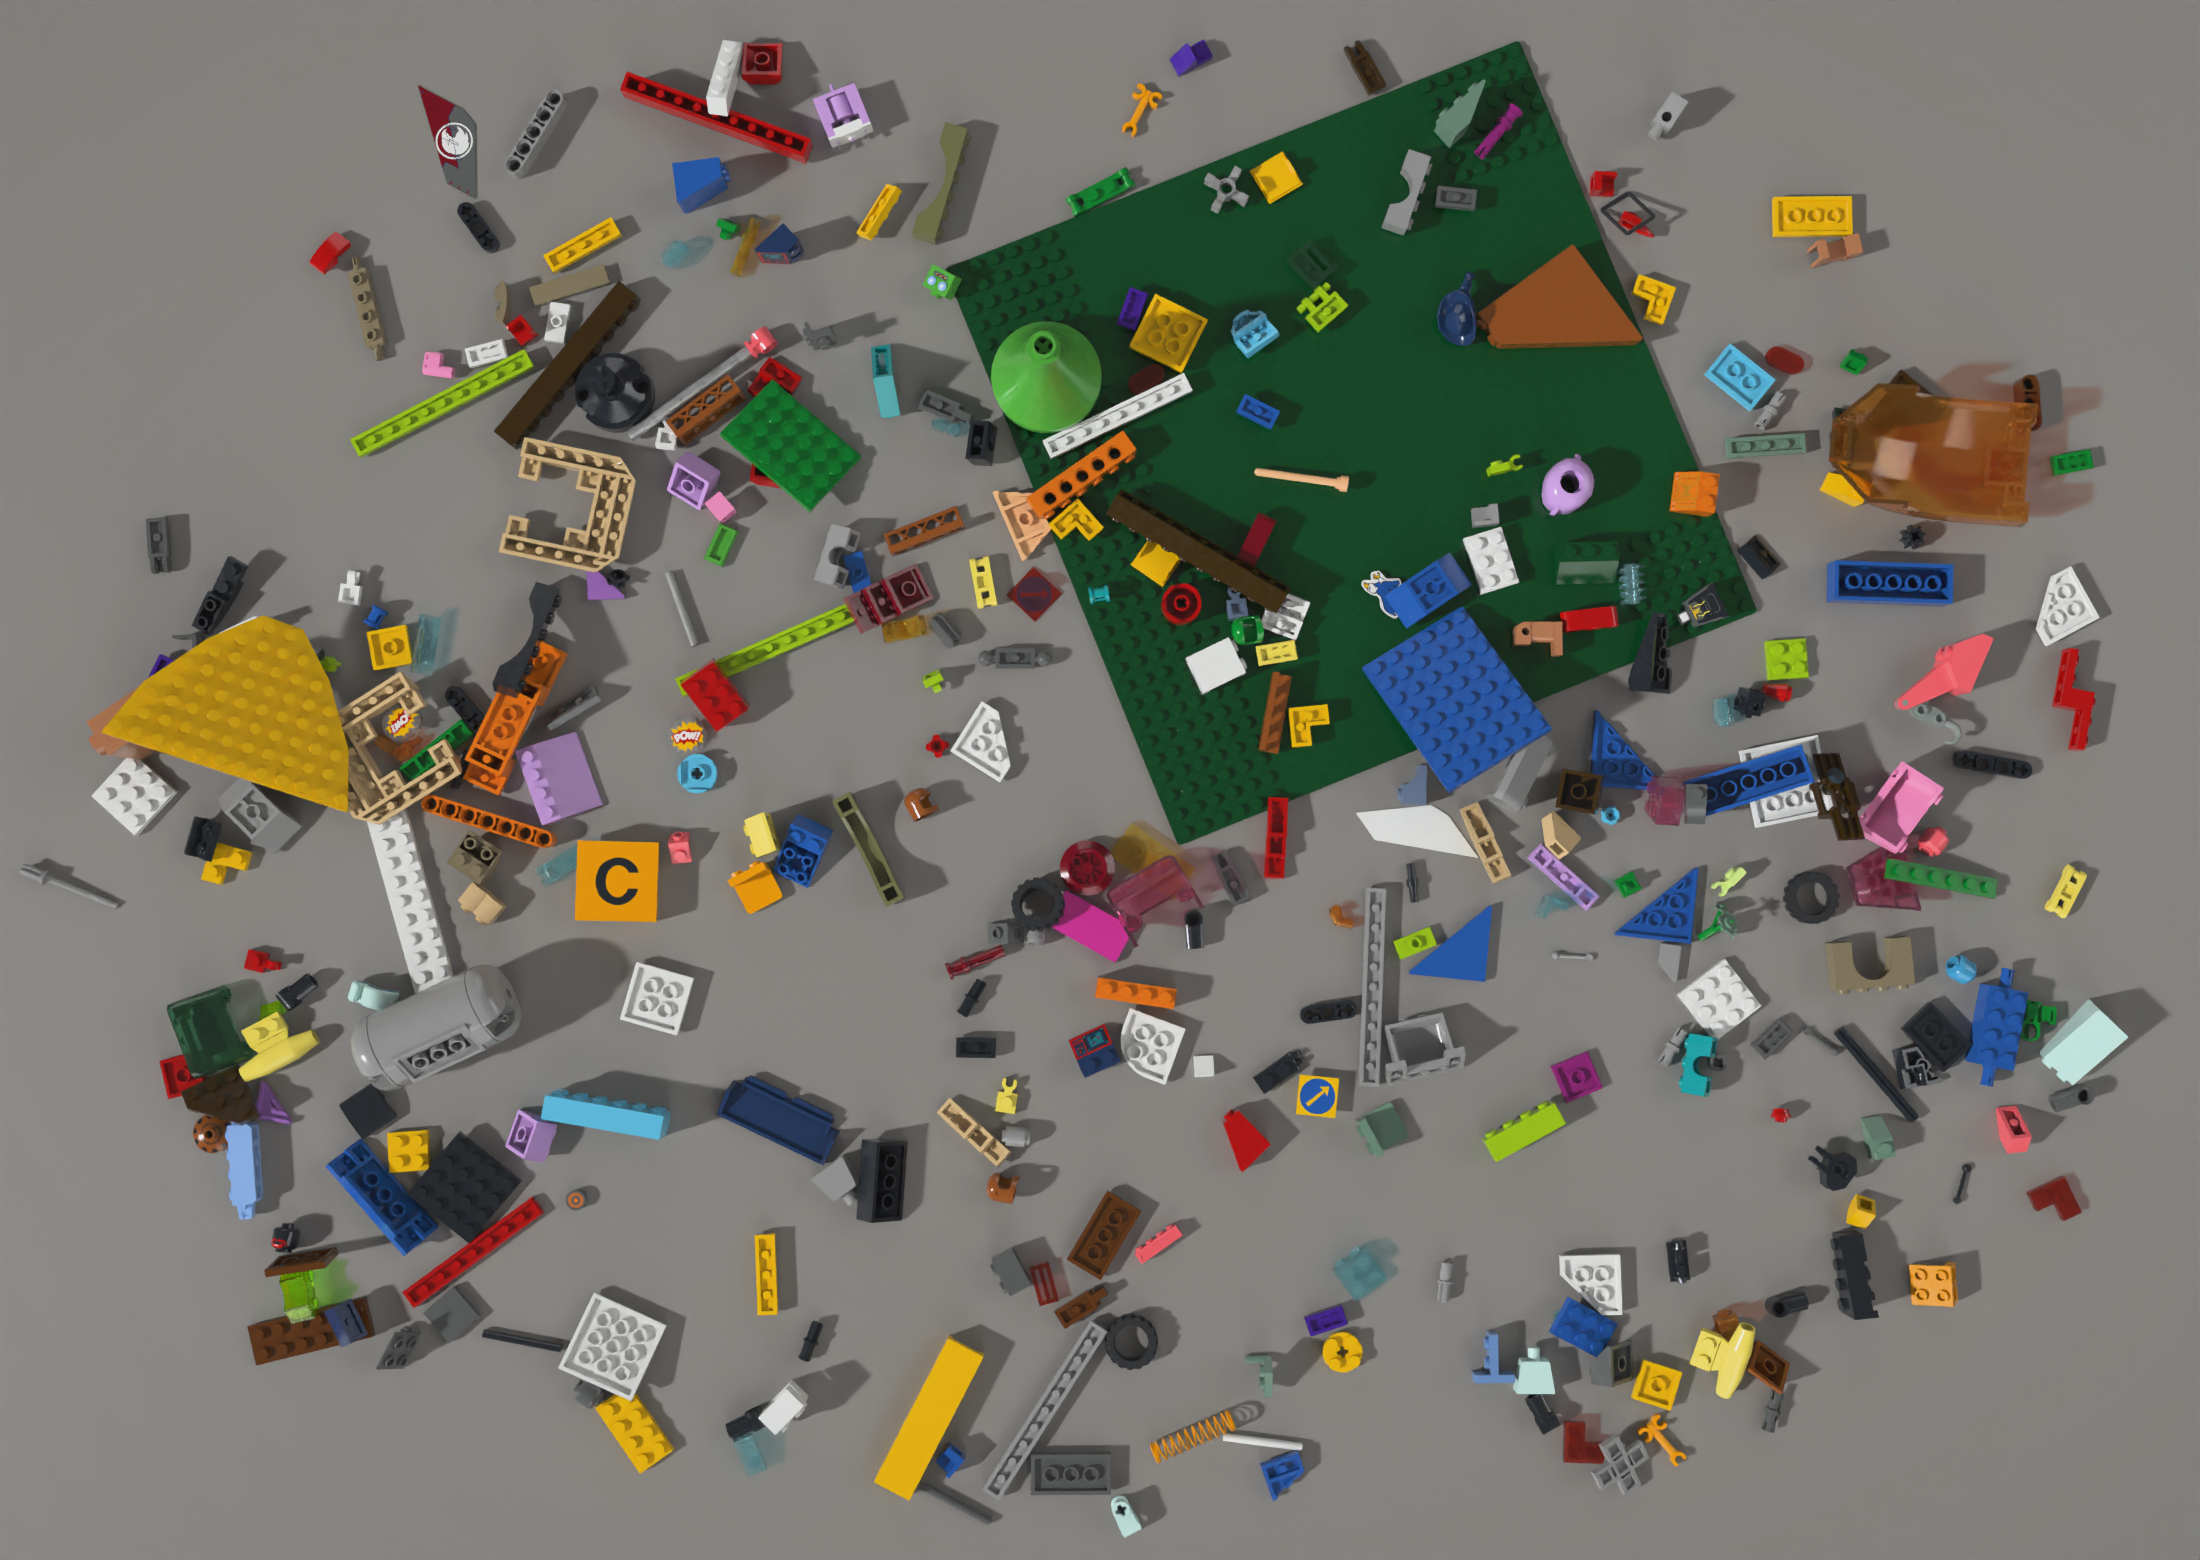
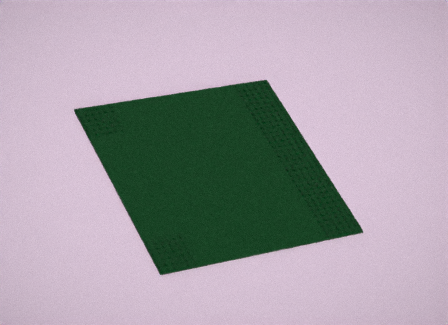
[946,41,1757,845]

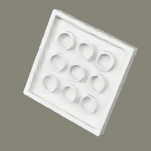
[1738,735,1833,828]
[558,1293,667,1401]

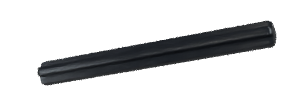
[1834,1027,1919,1122]

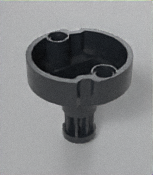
[575,353,655,433]

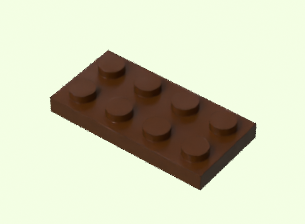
[1067,1190,1142,1280]

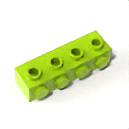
[1482,1100,1566,1162]

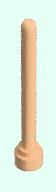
[1254,468,1349,492]

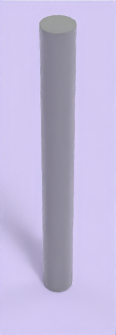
[665,571,699,647]

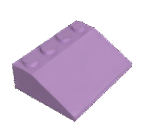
[515,732,603,826]

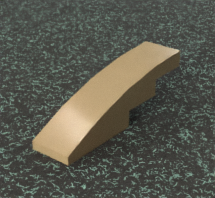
[1460,802,1511,885]
[937,1098,1012,1167]

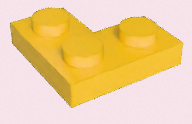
[1631,274,1676,325]
[1048,498,1104,541]
[1288,704,1330,748]
[201,842,253,885]

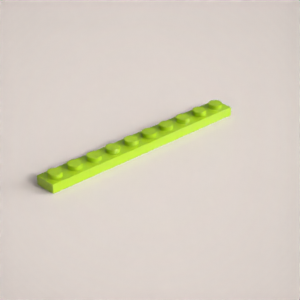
[350,349,535,458]
[675,604,854,697]

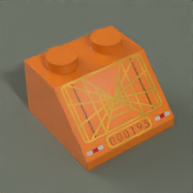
[1669,471,1720,517]

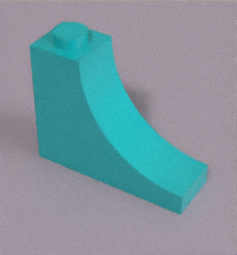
[871,344,900,418]

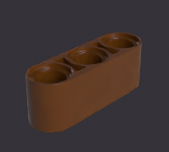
[2013,374,2042,435]

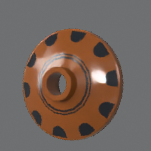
[193,1115,231,1153]

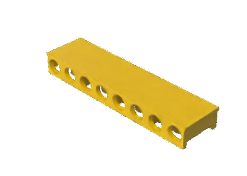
[874,1335,984,1500]

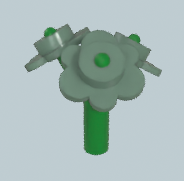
[1697,903,1738,941]

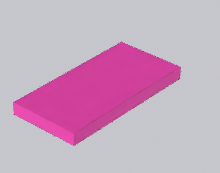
[1052,890,1135,963]

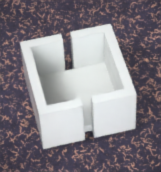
[758,1380,809,1435]

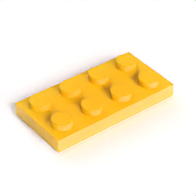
[1772,196,1853,237]
[595,1393,674,1474]

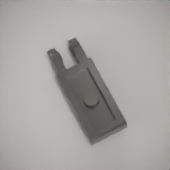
[146,517,172,574]
[1210,849,1251,907]

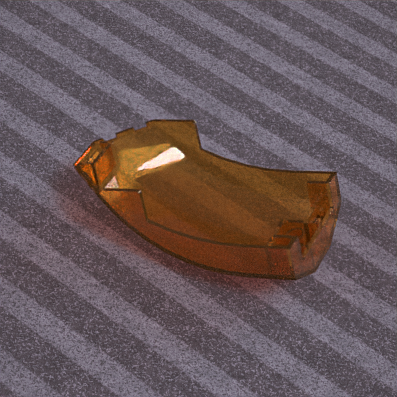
[1829,383,2038,527]

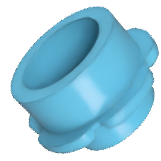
[1601,805,1620,825]

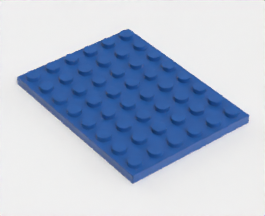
[1362,606,1552,793]

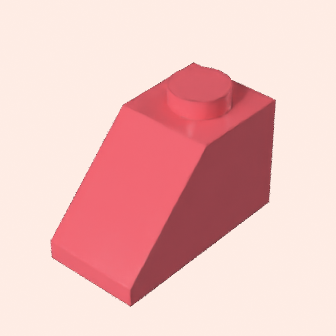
[1996,1106,2032,1154]

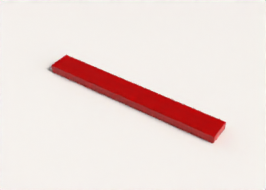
[402,1197,544,1308]

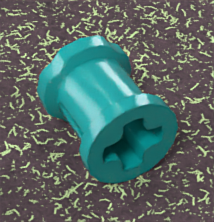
[1088,584,1110,604]

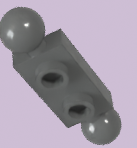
[978,648,1053,669]

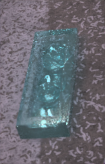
[410,614,441,676]

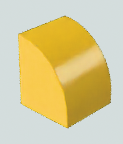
[1846,1194,1876,1229]

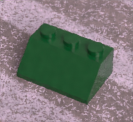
[1554,541,1619,585]

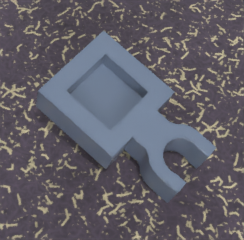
[1226,587,1248,621]

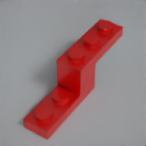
[2052,648,2096,751]

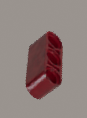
[1237,512,1277,566]

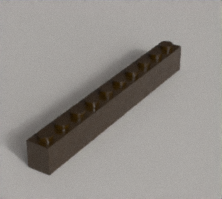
[494,281,641,450]
[1106,489,1292,614]

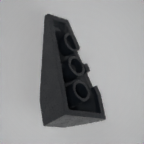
[1628,612,1672,694]

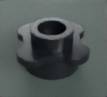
[607,569,630,588]

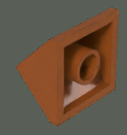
[1746,1340,1790,1394]

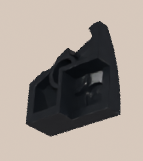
[1892,1046,1942,1089]

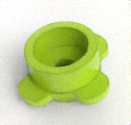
[319,656,341,672]

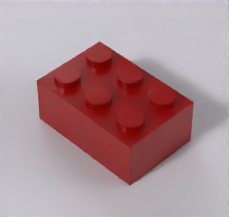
[680,658,750,732]

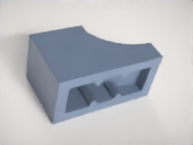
[1397,765,1427,805]

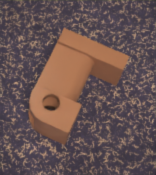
[1807,233,1863,269]
[1512,622,1563,657]

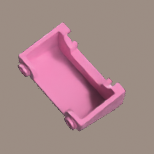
[1859,761,1944,854]

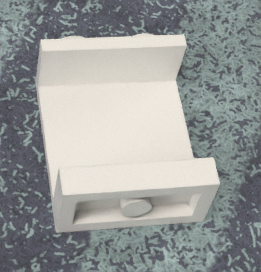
[1185,637,1247,695]

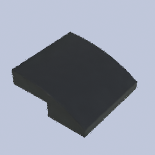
[339,1083,397,1139]

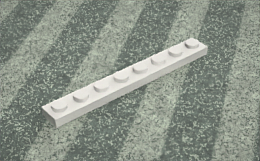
[1043,373,1192,459]

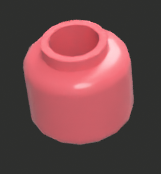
[1918,827,1949,857]

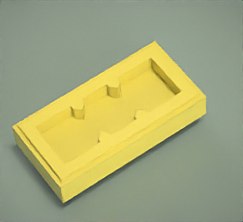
[1255,640,1298,666]

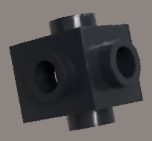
[1733,687,1766,718]

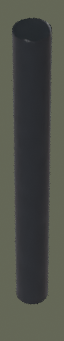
[482,1329,563,1352]

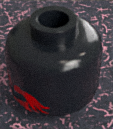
[271,1223,300,1253]

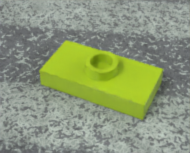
[1392,926,1437,960]

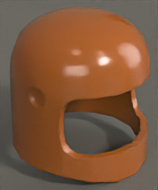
[904,788,940,822]
[987,1172,1020,1204]

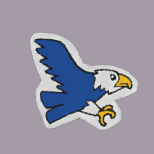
[1361,571,1401,619]

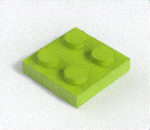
[1764,638,1809,681]

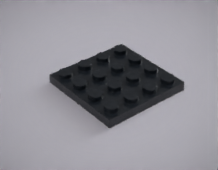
[407,1131,522,1243]

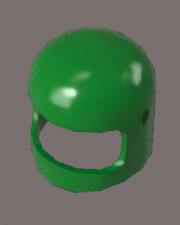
[1231,615,1264,645]

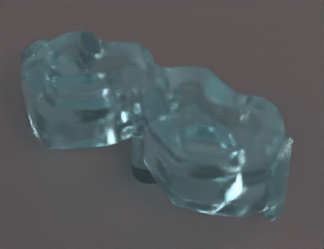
[932,419,961,437]

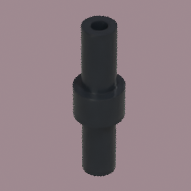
[451,750,468,789]
[1406,863,1419,903]

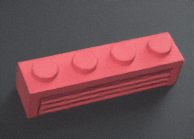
[1135,1224,1183,1264]

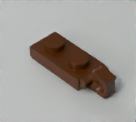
[1054,1286,1108,1329]

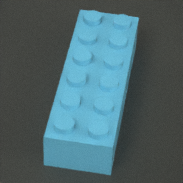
[541,1089,671,1140]

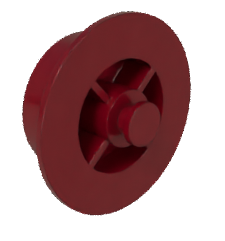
[1060,840,1115,896]

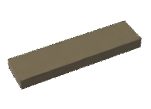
[529,264,611,308]

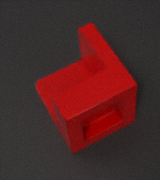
[1590,171,1618,197]
[506,314,539,347]

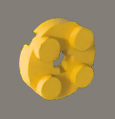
[1322,1331,1363,1372]

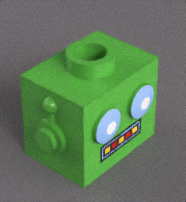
[922,264,962,300]

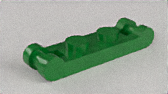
[1065,167,1136,217]

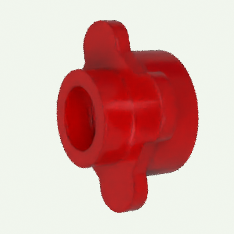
[926,734,949,758]

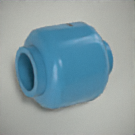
[1945,955,1977,984]

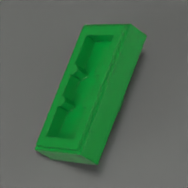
[2049,449,2094,476]

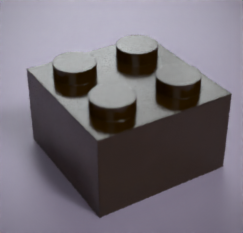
[1555,768,1605,815]

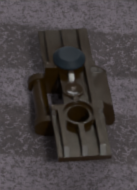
[1809,753,1865,841]

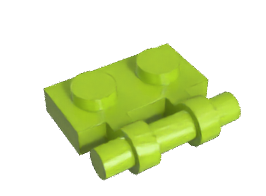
[1297,282,1348,333]

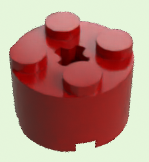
[1161,583,1201,625]

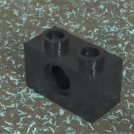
[965,420,998,466]

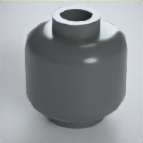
[574,1380,606,1409]

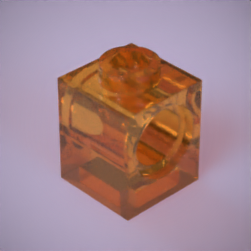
[1712,1309,1740,1342]

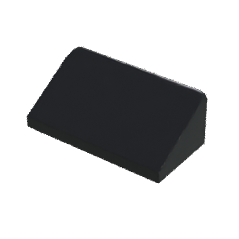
[1737,535,1781,579]

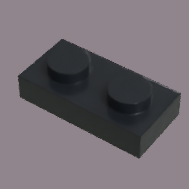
[956,1037,996,1058]

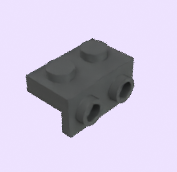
[802,322,837,350]

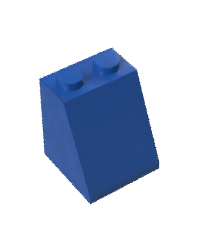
[672,157,730,214]

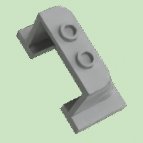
[1385,1012,1466,1086]

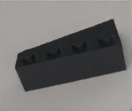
[1830,1230,1879,1320]

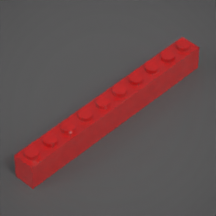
[620,72,813,164]

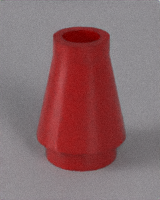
[1761,683,1792,703]

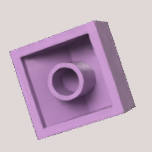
[667,451,721,511]
[505,1109,558,1163]

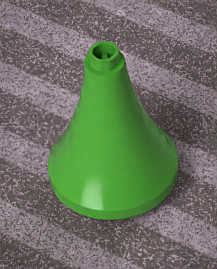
[991,321,1102,433]

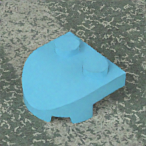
[1231,310,1280,358]

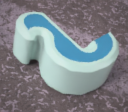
[348,980,400,1010]

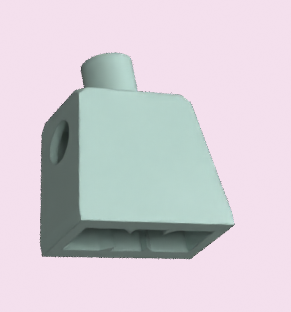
[1513,1346,1555,1394]

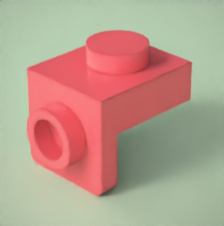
[668,831,692,864]

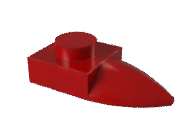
[1617,211,1655,238]

